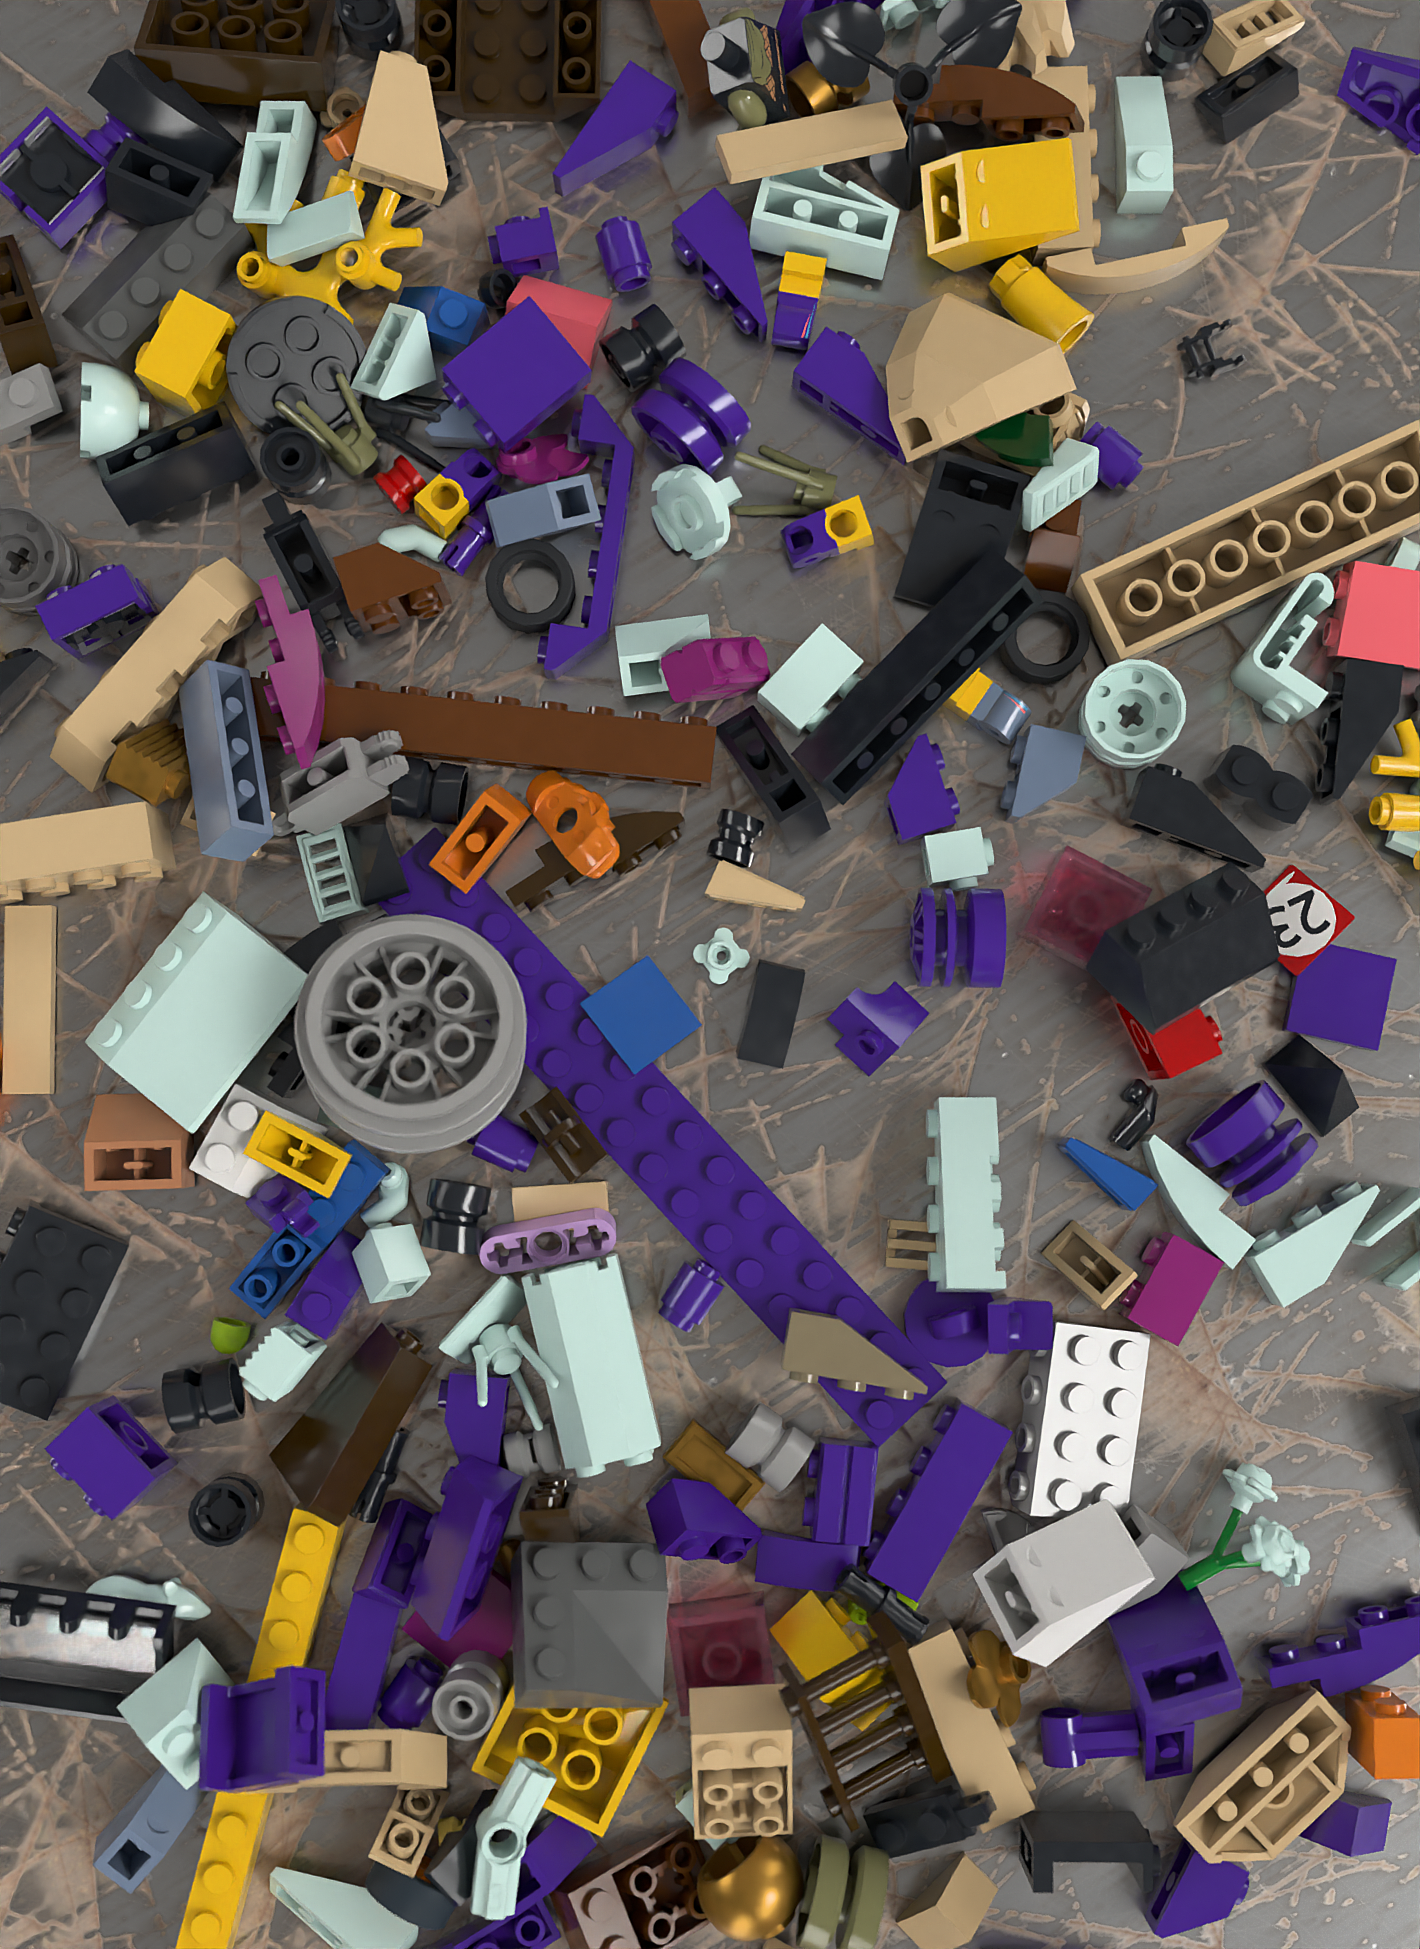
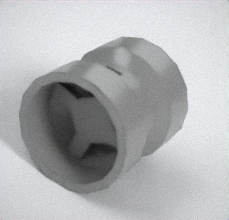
[503,1423,561,1479]

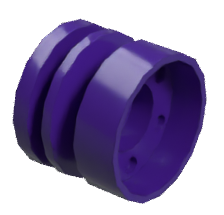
[909,888,1007,988]
[1186,1080,1318,1206]

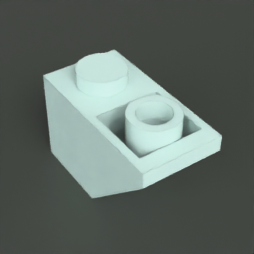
[615,614,711,696]

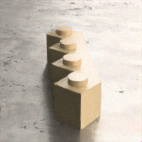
[49,557,263,793]

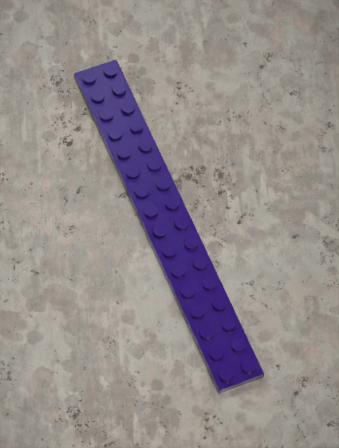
[378,827,948,1448]

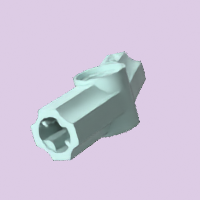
[470,1756,557,1920]

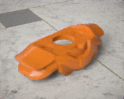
[526,770,620,879]

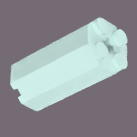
[521,1253,661,1478]

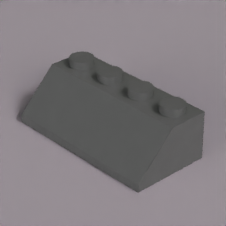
[61,192,256,378]

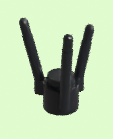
[364,393,452,473]

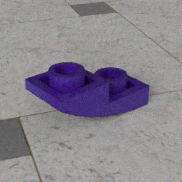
[755,1530,861,1592]

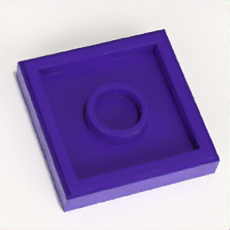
[1282,944,1397,1051]

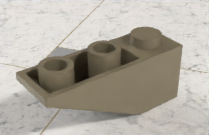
[780,1307,928,1400]

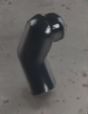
[1111,1078,1158,1151]

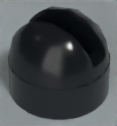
[477,269,517,309]

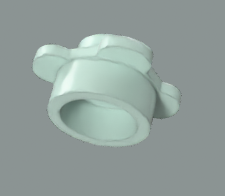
[693,928,749,984]

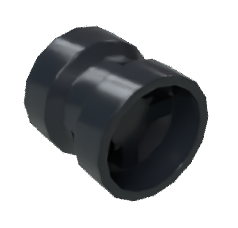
[706,809,765,869]

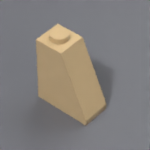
[348,50,448,206]

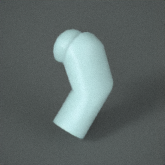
[378,524,448,563]

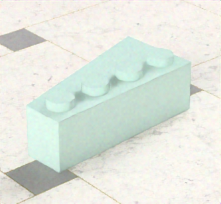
[926,1097,1006,1292]

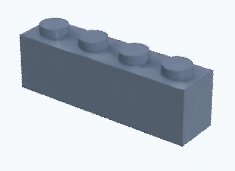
[178,660,274,862]

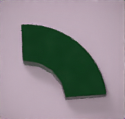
[973,412,1053,467]

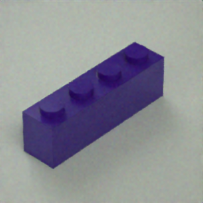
[861,1398,1013,1603]

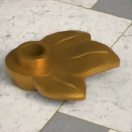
[966,1630,1031,1728]

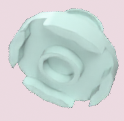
[651,464,743,560]

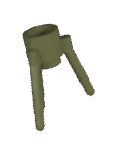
[274,373,378,476]
[732,445,837,517]

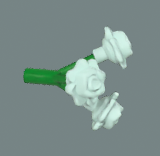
[1178,1462,1310,1591]

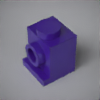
[487,206,560,278]

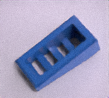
[1057,1137,1158,1211]

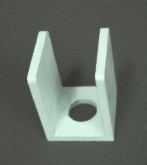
[1350,1187,1420,1291]

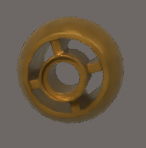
[697,1835,804,1942]

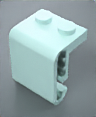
[1230,572,1334,725]

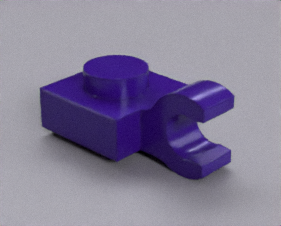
[245,1173,320,1238]

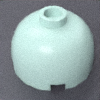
[80,362,149,460]

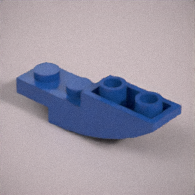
[229,1139,390,1319]

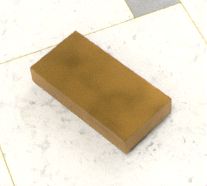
[662,1418,765,1511]

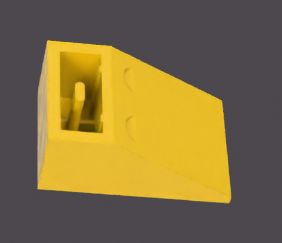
[920,138,1080,272]

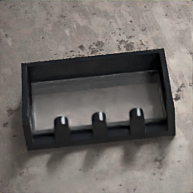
[0,1581,177,1724]

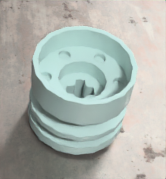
[1078,659,1186,769]

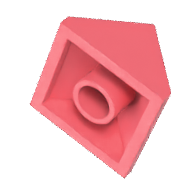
[505,275,613,389]

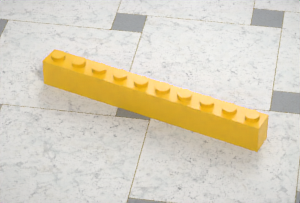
[175,1502,348,1949]

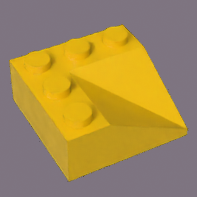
[471,1679,669,1838]

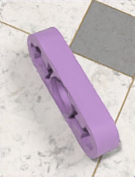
[480,1208,616,1274]

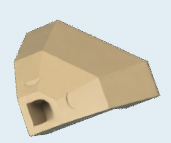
[886,292,1077,463]

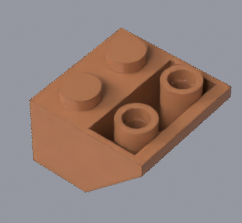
[84,1093,195,1191]

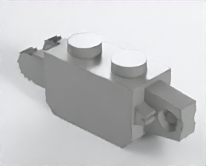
[270,729,410,837]

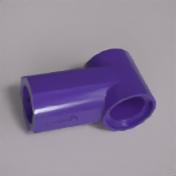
[1039,1707,1139,1768]

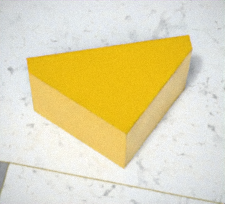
[243,1110,352,1198]

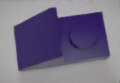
[988,1297,1053,1354]

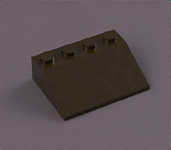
[134,0,340,112]

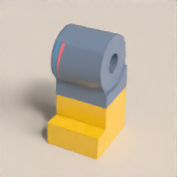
[942,668,1032,744]

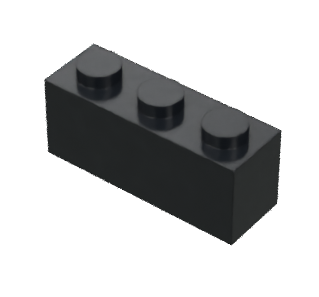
[96,401,257,526]

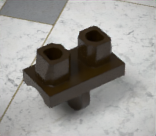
[519,1086,609,1184]

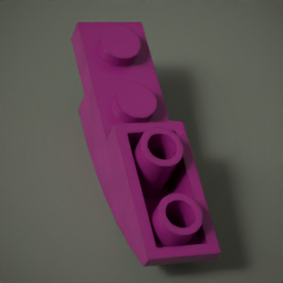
[255,575,325,770]

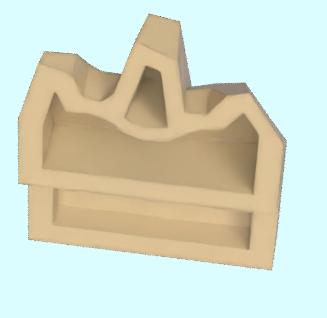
[997,0,1075,75]

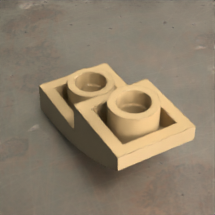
[368,1789,450,1878]

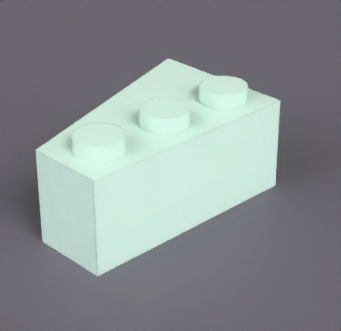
[749,165,899,280]

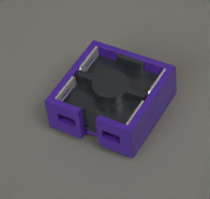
[0,106,109,249]
[35,564,159,660]

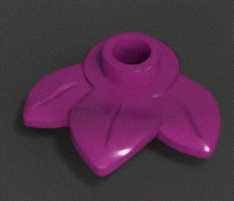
[496,434,589,485]

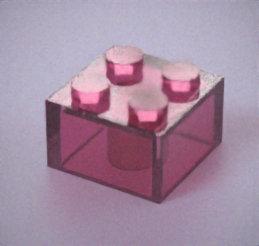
[1016,845,1153,972]
[667,1591,777,1717]

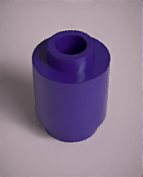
[595,216,652,292]
[1079,421,1144,490]
[466,1115,539,1173]
[658,1258,725,1333]
[377,1657,444,1730]

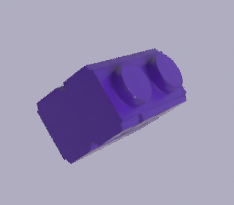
[802,1437,879,1546]

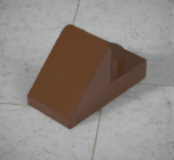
[1022,500,1082,595]

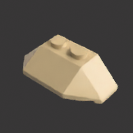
[1173,1689,1351,1864]

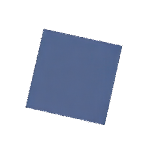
[580,955,702,1075]

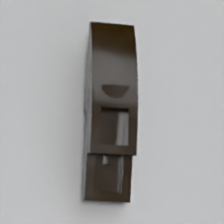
[505,811,685,913]

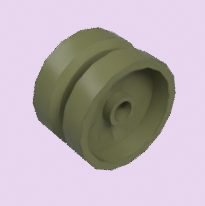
[796,1834,889,1949]

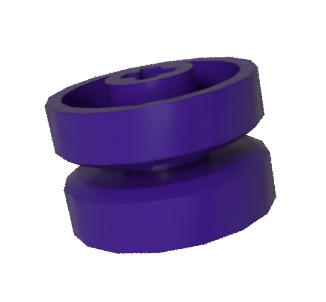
[631,357,751,476]

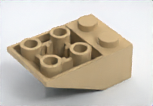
[689,1684,793,1839]

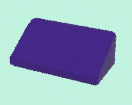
[352,1498,433,1609]

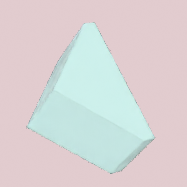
[350,303,436,401]

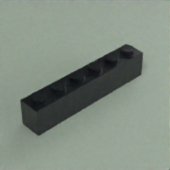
[791,549,1044,805]

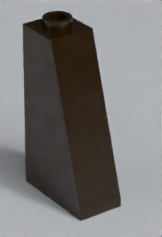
[269,1322,432,1528]

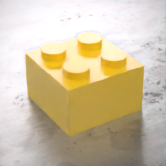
[134,289,237,417]

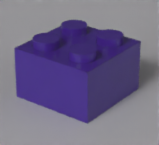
[45,1395,178,1520]

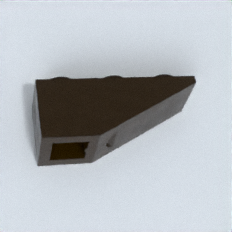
[519,1477,581,1543]

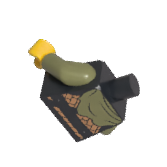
[701,7,790,131]

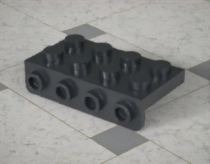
[0,1200,129,1421]

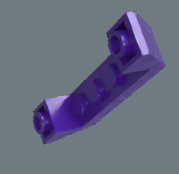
[537,394,635,680]

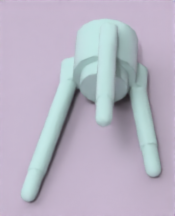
[472,1323,559,1431]

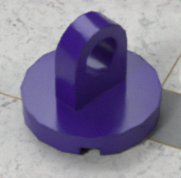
[903,1278,994,1368]

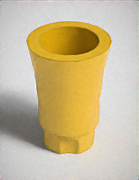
[989,254,1095,354]

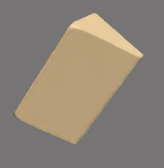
[511,1180,610,1231]

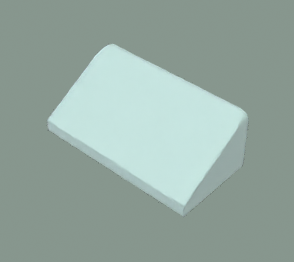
[267,190,365,267]
[439,1273,527,1365]

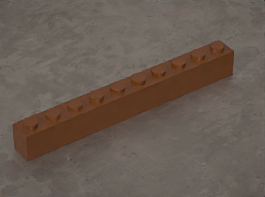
[250,671,717,790]

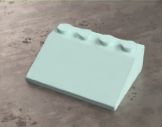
[85,891,308,1134]

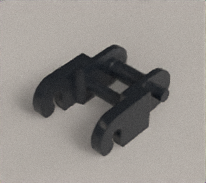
[1177,319,1247,379]

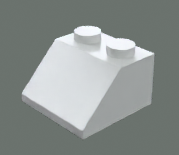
[189,1083,329,1198]

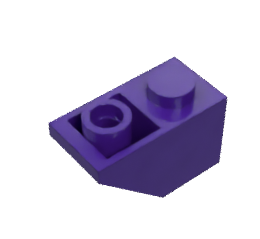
[884,733,960,846]
[645,1478,763,1564]
[510,1813,597,1919]

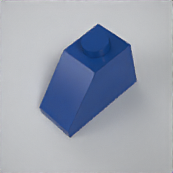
[397,286,490,358]

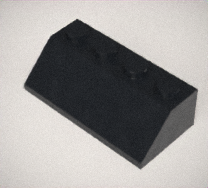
[1085,862,1280,1035]

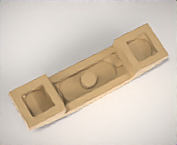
[1041,218,1229,295]

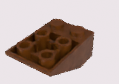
[549,1821,710,1949]

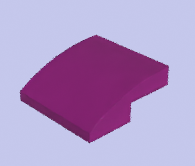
[401,1569,513,1668]

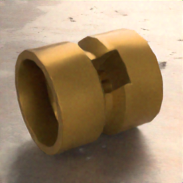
[785,61,870,118]

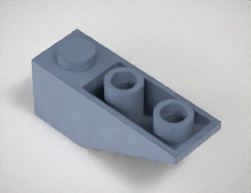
[92,1764,209,1894]

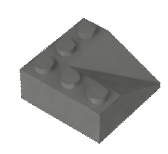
[510,1541,668,1708]

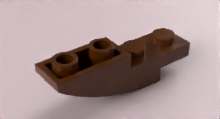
[893,65,1085,141]

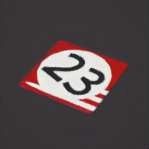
[1264,865,1355,976]

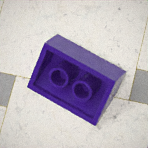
[410,1455,523,1641]

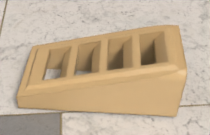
[1202,0,1306,76]
[705,860,806,913]

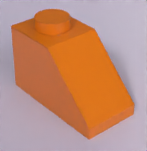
[429,783,532,894]

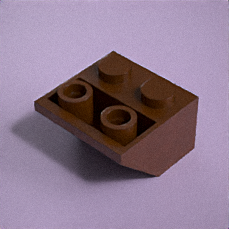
[333,543,453,634]

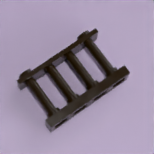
[778,1609,953,1832]

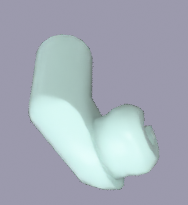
[360,1162,409,1228]

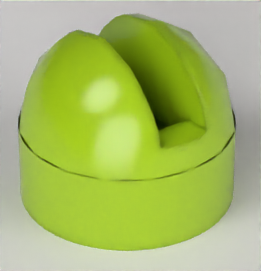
[210,1317,252,1354]

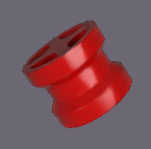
[372,454,427,514]

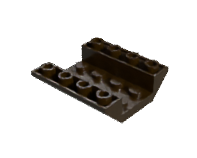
[414,0,602,122]

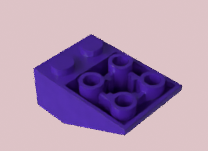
[1105,1569,1243,1735]

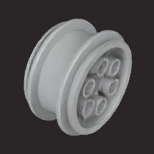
[294,914,527,1154]

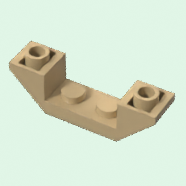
[246,1729,447,1794]

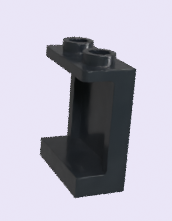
[1019,1811,1161,1893]

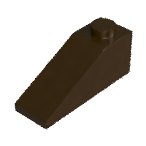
[0,234,59,375]

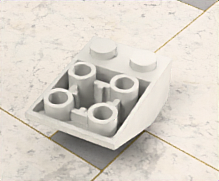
[972,1499,1155,1667]

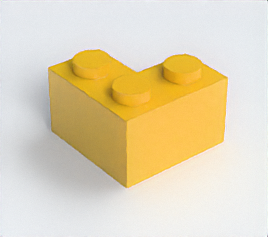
[769,1590,892,1732]

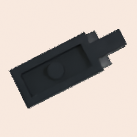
[863,1785,997,1859]

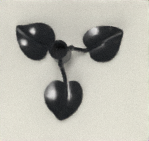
[802,0,1022,211]

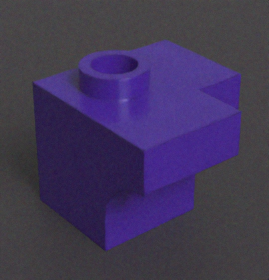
[827,981,930,1076]

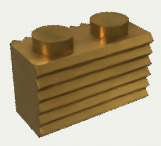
[106,718,191,807]

